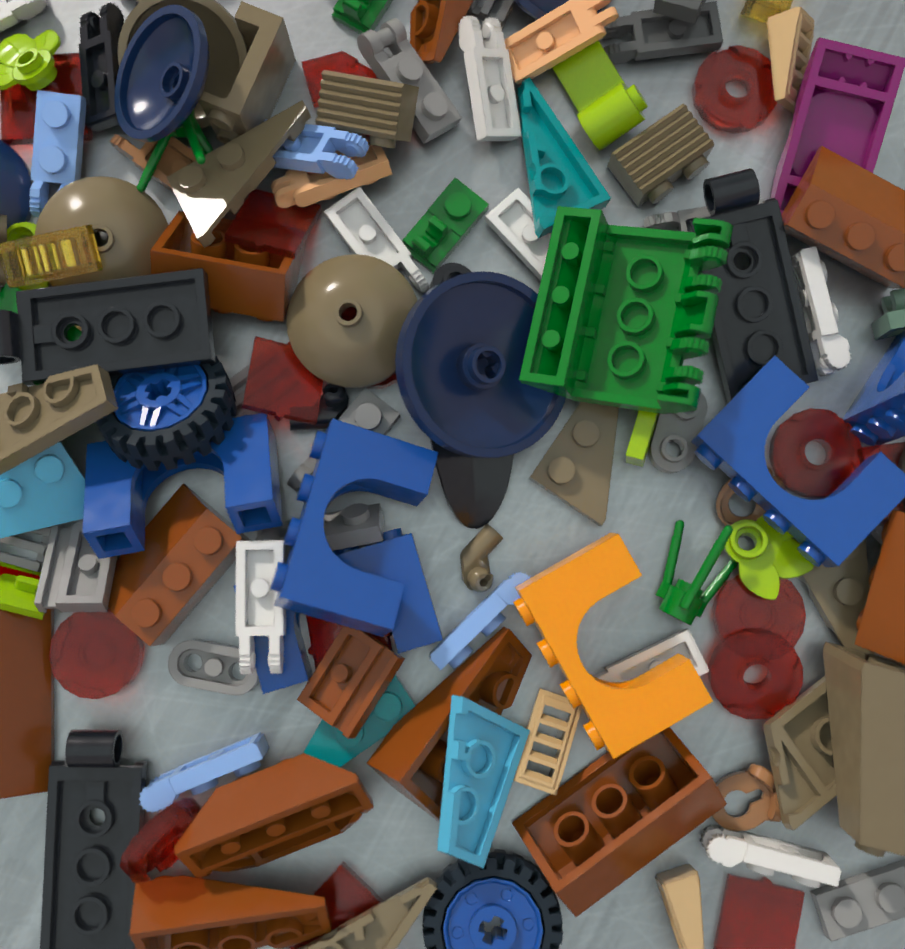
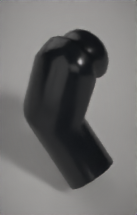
[289,384,349,431]

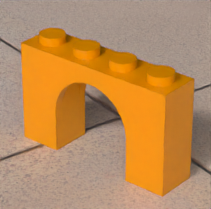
[513,533,713,759]

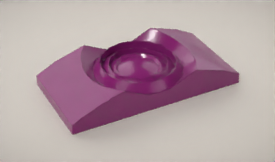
[770,37,905,215]

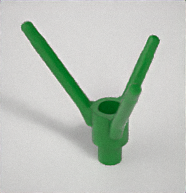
[137,110,214,192]

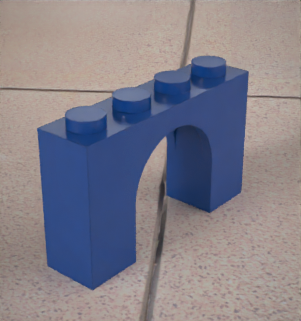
[841,331,905,446]
[691,355,905,568]
[82,412,283,559]
[270,418,438,637]
[233,528,443,694]

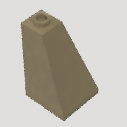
[823,642,905,857]

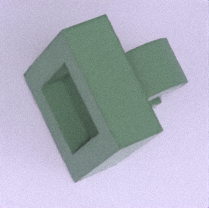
[871,289,905,341]

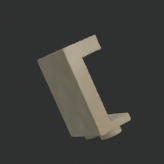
[199,1,296,144]

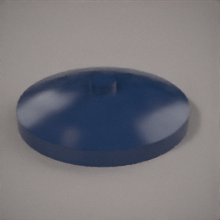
[395,271,566,459]

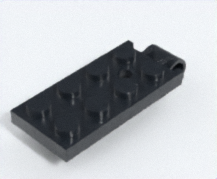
[685,168,819,402]
[0,268,216,386]
[40,729,147,949]

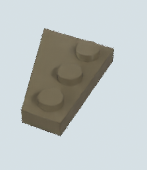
[0,364,118,475]

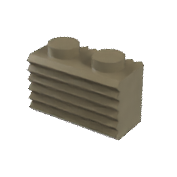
[315,70,419,149]
[607,104,714,207]

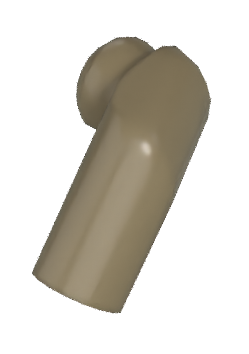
[460,524,503,593]

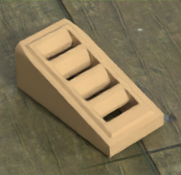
[767,7,814,114]
[513,688,582,795]
[655,864,704,949]

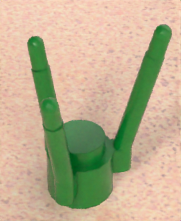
[655,520,738,625]

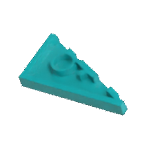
[516,77,611,238]
[303,674,417,767]

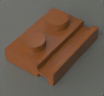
[297,626,405,739]

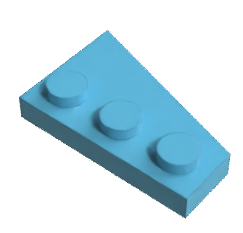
[0,441,85,539]
[437,695,530,868]

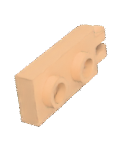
[504,0,619,86]
[271,139,392,208]

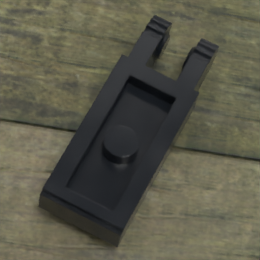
[78,2,125,132]

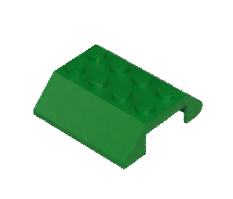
[519,206,733,414]

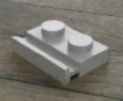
[34,523,118,612]

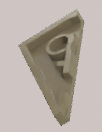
[167,100,311,248]
[529,402,619,526]
[793,537,875,655]
[299,877,437,949]

